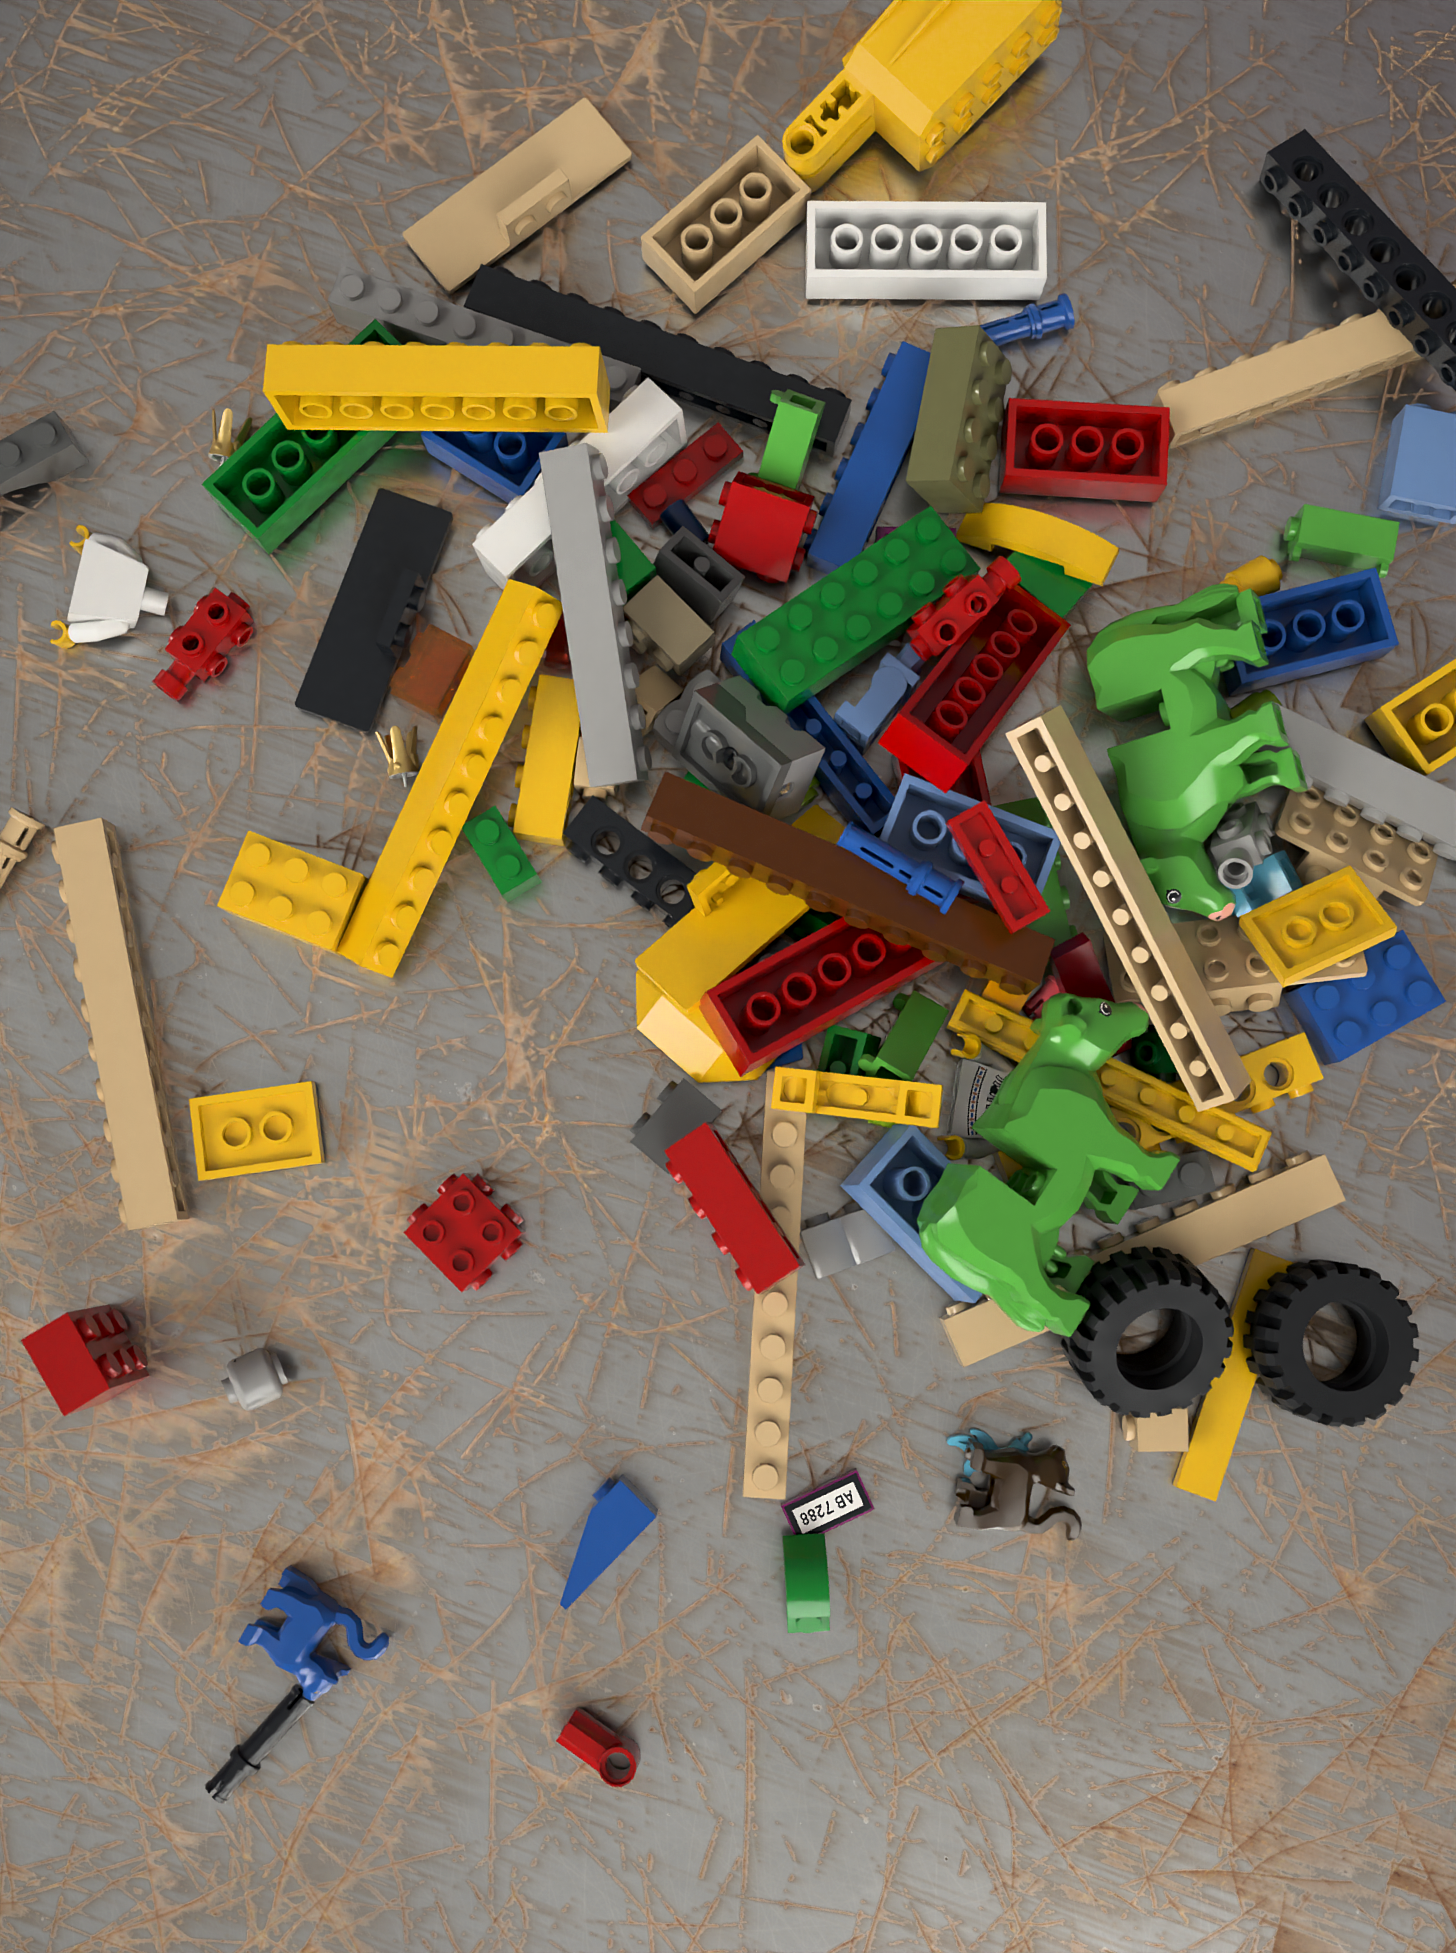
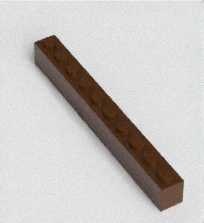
[640,771,1055,995]

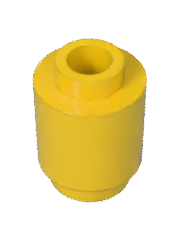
[1219,555,1283,596]

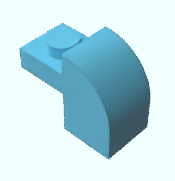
[1226,850,1303,917]

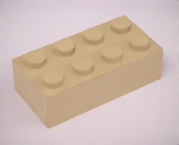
[641,134,812,314]

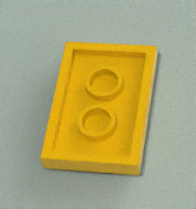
[1239,865,1397,987]
[189,1081,325,1181]

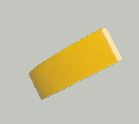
[956,503,1119,586]
[771,1066,944,1128]

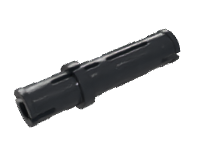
[205,1684,315,1804]

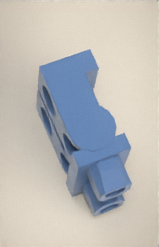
[834,643,925,756]

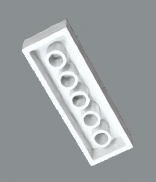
[805,201,1047,300]
[472,378,688,590]

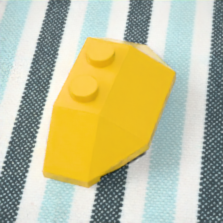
[636,969,778,1083]

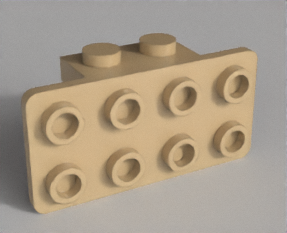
[1275,786,1438,906]

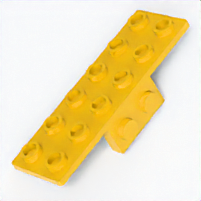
[635,805,845,1014]

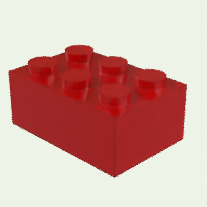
[21,1304,150,1416]

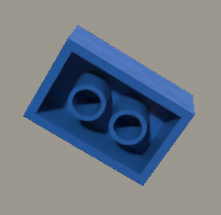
[421,431,569,503]
[1283,930,1446,1065]

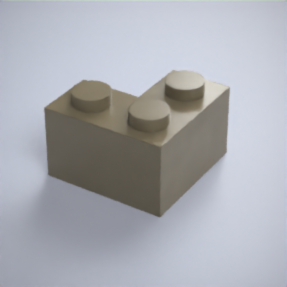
[623,575,715,676]

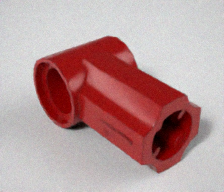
[556,1707,640,1787]

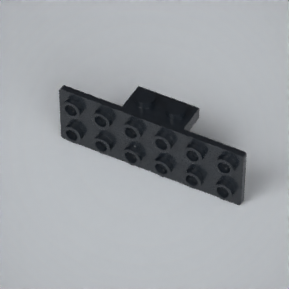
[295,488,453,733]

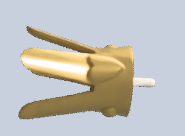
[208,408,253,466]
[375,725,420,788]

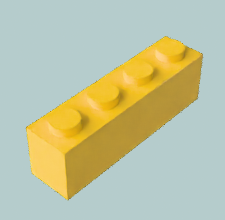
[508,674,582,847]

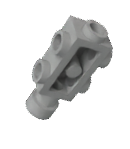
[1207,801,1275,889]

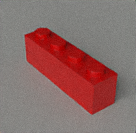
[664,1122,806,1295]

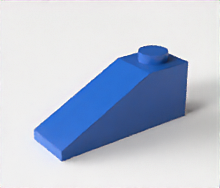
[560,1474,658,1610]

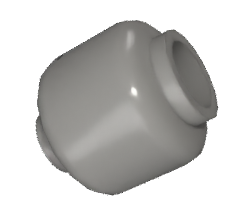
[221,1348,288,1411]

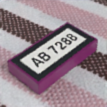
[781,1468,874,1535]

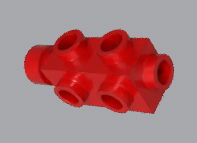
[906,556,1021,661]
[152,588,254,702]

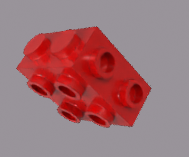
[708,471,818,583]
[403,1173,526,1292]

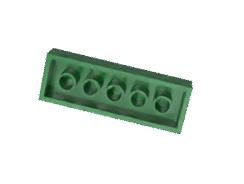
[202,319,402,555]
[731,506,981,714]

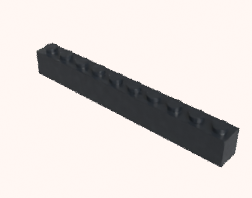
[464,264,852,458]

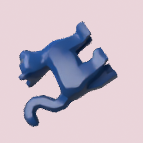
[238,1565,389,1701]

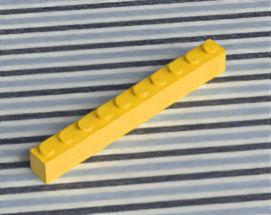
[336,579,563,978]

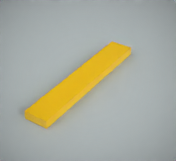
[1173,1248,1294,1502]

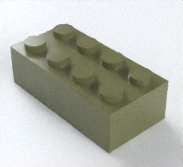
[906,325,1012,514]

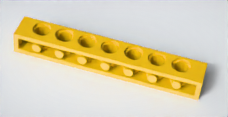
[992,1032,1324,1184]

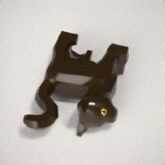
[954,1438,1082,1541]

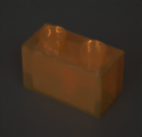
[390,623,475,725]

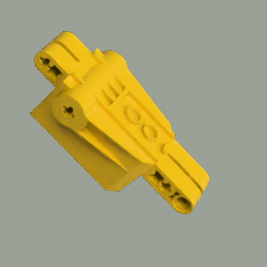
[782,0,1062,193]

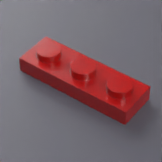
[627,422,744,530]
[946,800,1050,934]

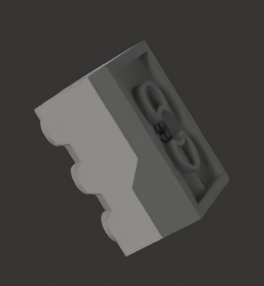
[671,675,825,820]

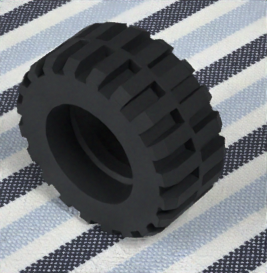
[1061,1246,1234,1418]
[1243,1259,1420,1427]

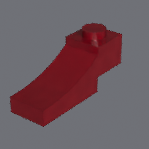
[1049,932,1132,1058]

